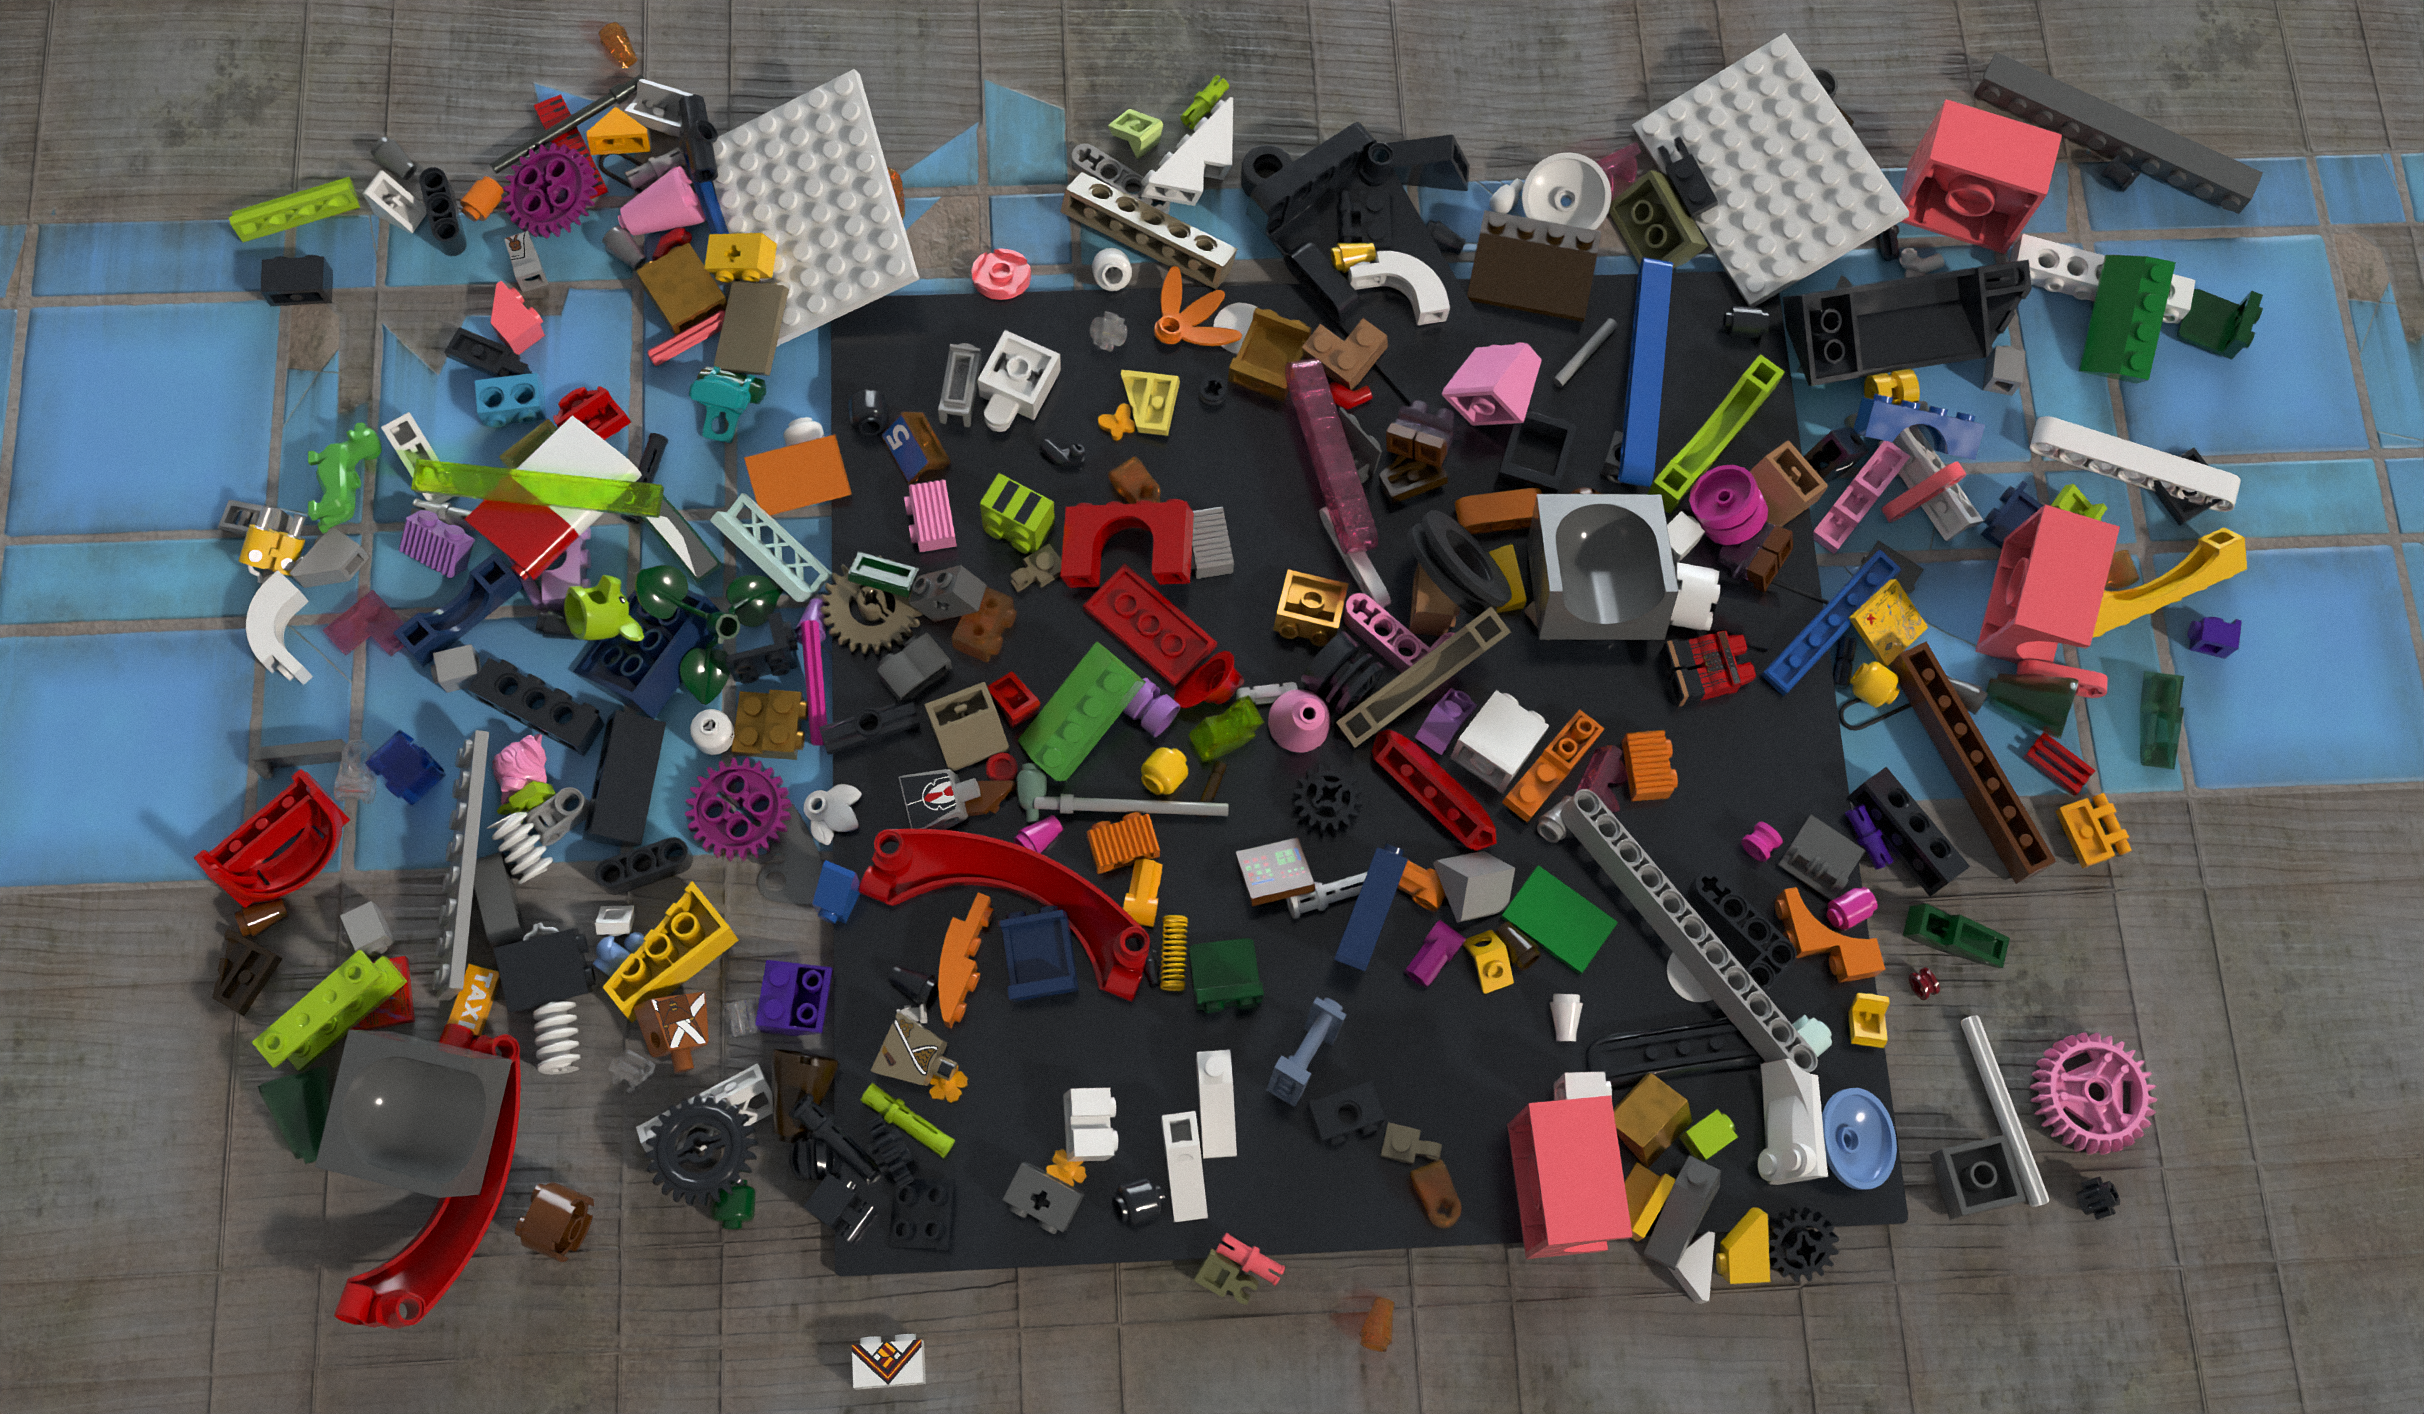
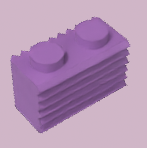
[398,510,475,578]

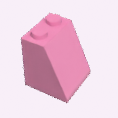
[1442,342,1542,426]

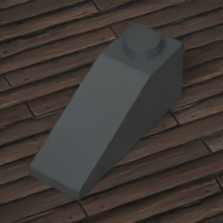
[1644,1155,1720,1271]

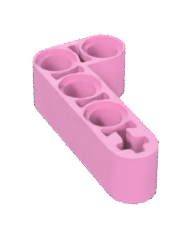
[1343,593,1455,688]

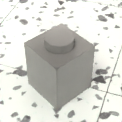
[1983,345,2026,396]
[431,644,482,693]
[340,901,395,957]

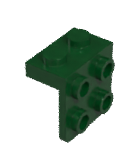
[2177,289,2263,360]
[1189,938,1264,1013]

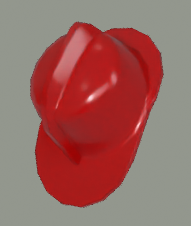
[1174,651,1244,708]

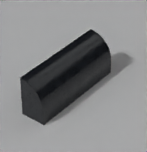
[582,710,666,847]

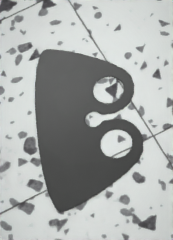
[745,797,823,905]

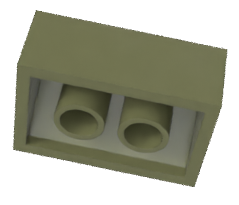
[1609,170,1708,268]

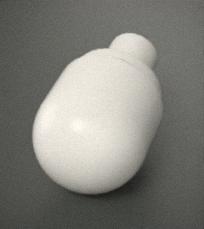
[1490,178,1524,214]

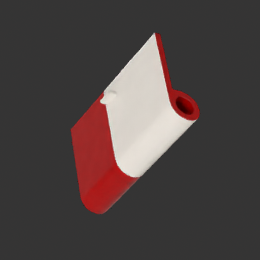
[464,415,642,581]

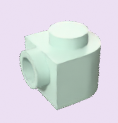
[1792,1015,1832,1057]

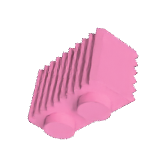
[904,480,957,552]

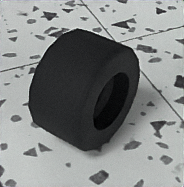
[1240,145,1293,197]

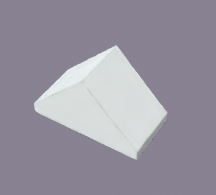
[363,170,427,233]
[1668,1232,1715,1304]

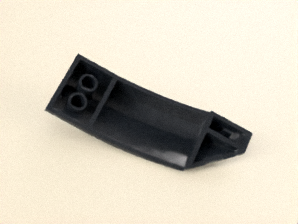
[1782,259,2032,386]

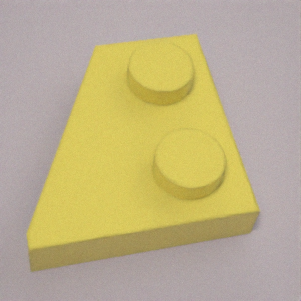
[1121,370,1180,436]

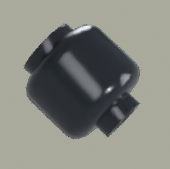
[847,389,889,436]
[1112,1177,1165,1227]

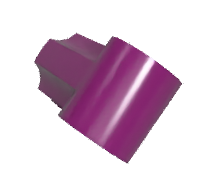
[1404,920,1466,989]

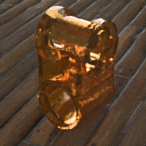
[1108,456,1161,504]
[1410,1159,1461,1228]

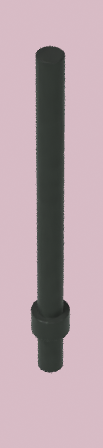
[489,74,644,174]

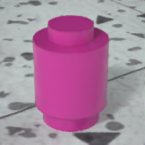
[1827,887,1878,930]

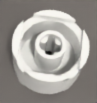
[1669,562,1720,631]

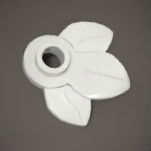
[804,784,862,845]

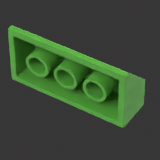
[1018,642,1146,781]

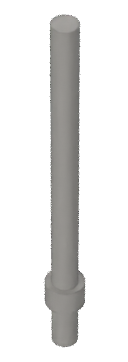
[1034,794,1228,816]

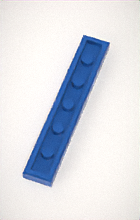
[1761,549,1902,696]

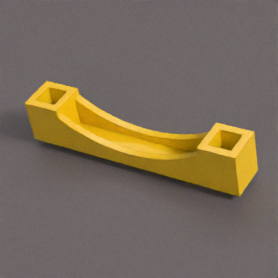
[2092,527,2247,638]

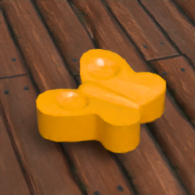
[1098,403,1135,441]

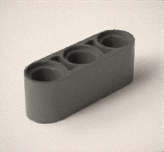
[474,852,526,949]

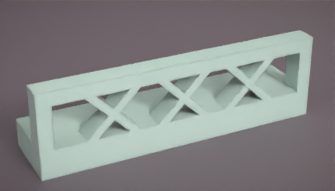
[710,493,832,602]

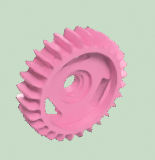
[2030,1032,2157,1155]

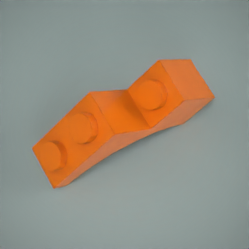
[1775,887,1886,983]

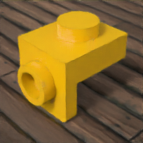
[1848,993,1890,1048]

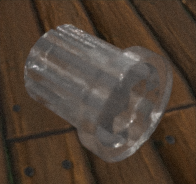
[723,998,759,1038]

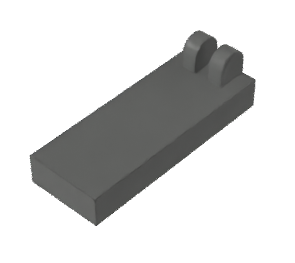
[252,739,351,779]

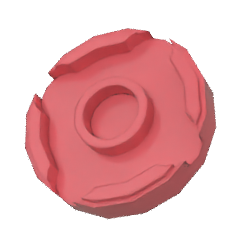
[971,248,1031,300]

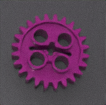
[502,143,598,239]
[685,758,792,862]

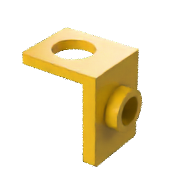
[1463,930,1514,994]

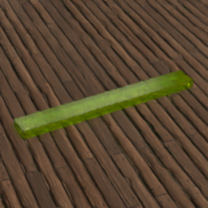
[411,459,664,518]

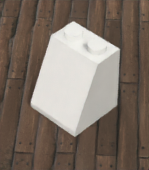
[1450,690,1549,794]

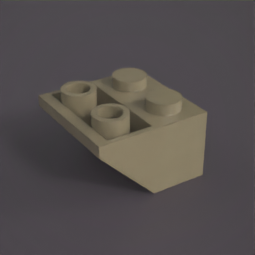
[924,682,1010,771]

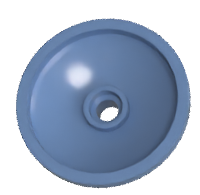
[1822,1088,1897,1190]

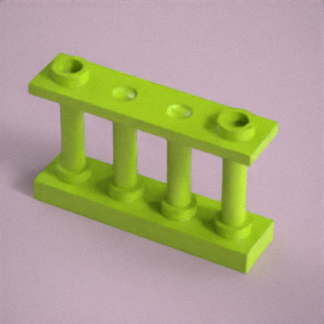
[252,949,408,1072]

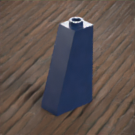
[1334,844,1408,971]

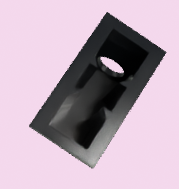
[1803,427,1869,483]

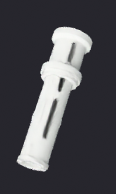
[1286,872,1368,919]

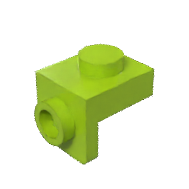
[2051,484,2107,521]

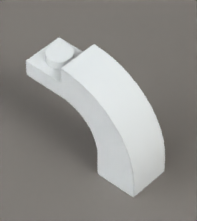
[1347,251,1450,325]
[246,570,313,685]

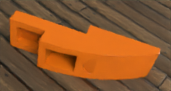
[1502,709,1605,822]
[938,892,994,1029]

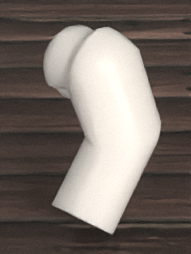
[1899,248,1944,273]

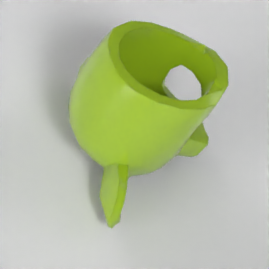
[564,575,644,641]

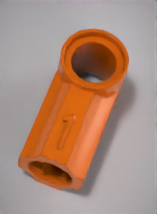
[1397,860,1446,912]

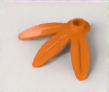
[1154,266,1242,346]

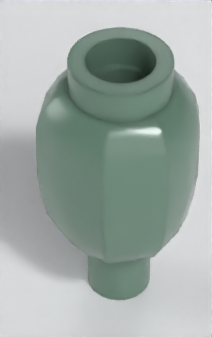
[1016,763,1047,823]

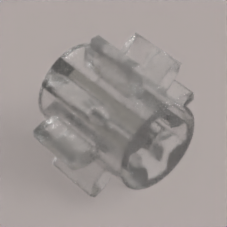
[1090,311,1127,352]

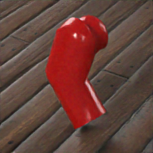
[652,227,692,261]
[1326,382,1373,409]

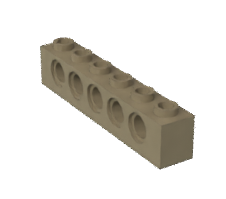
[1060,172,1238,289]

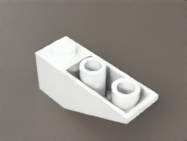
[1161,1111,1208,1223]

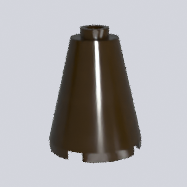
[771,1049,838,1144]

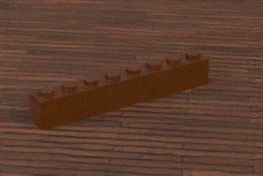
[1889,641,2057,884]

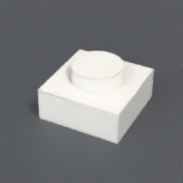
[595,905,635,936]

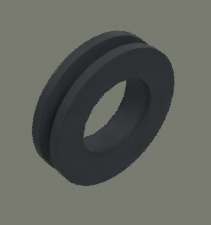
[1407,510,1512,617]

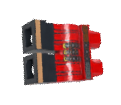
[1660,631,1756,707]

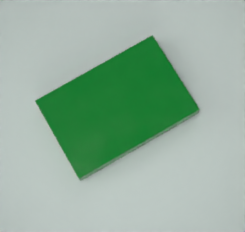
[1500,865,1618,975]

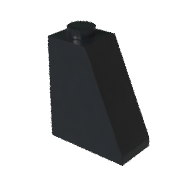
[1386,134,1470,191]

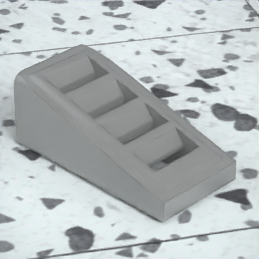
[218,500,293,537]

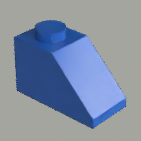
[812,860,860,924]

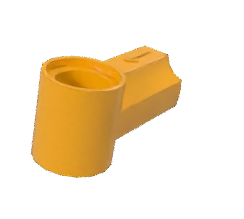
[1123,859,1163,927]

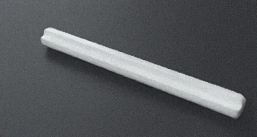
[1961,1015,2049,1207]

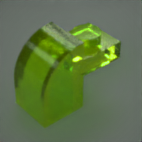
[1188,695,1264,761]

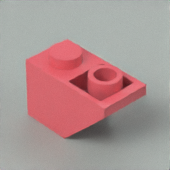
[490,281,545,355]

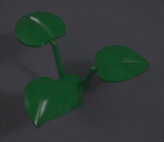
[635,565,784,705]

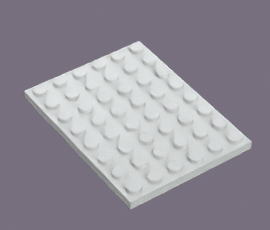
[1632,33,1909,307]
[713,69,919,347]

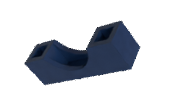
[393,552,523,667]

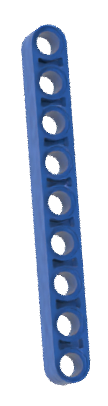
[1618,257,1673,487]

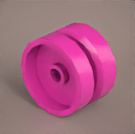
[1689,465,1768,545]

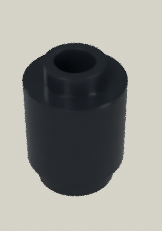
[1722,306,1769,338]

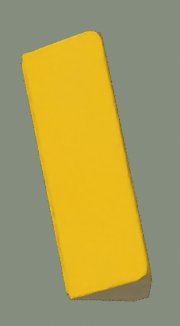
[1488,545,1526,613]

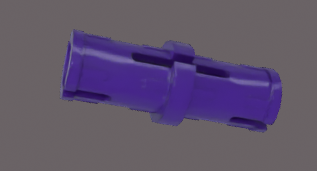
[1845,804,1894,870]

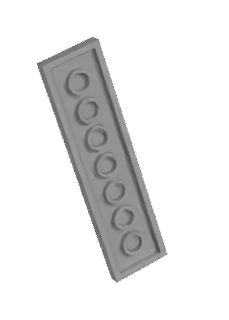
[432,730,489,1001]

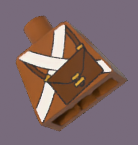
[633,991,709,1073]

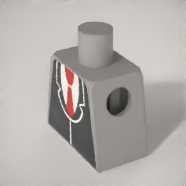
[899,769,981,830]

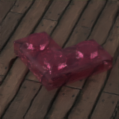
[322,590,404,657]

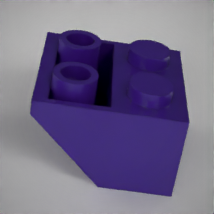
[755,960,833,1036]

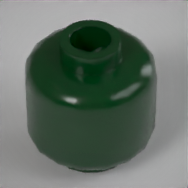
[710,1179,756,1230]

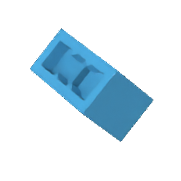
[475,373,546,428]

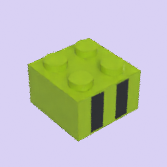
[980,473,1055,554]

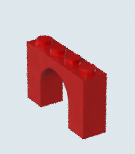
[1060,499,1194,588]

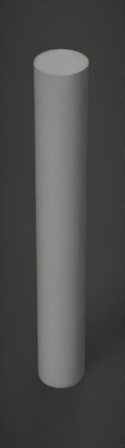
[1553,318,1618,387]

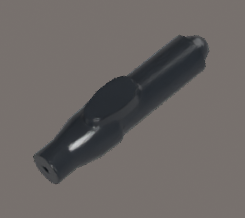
[1136,925,1161,986]

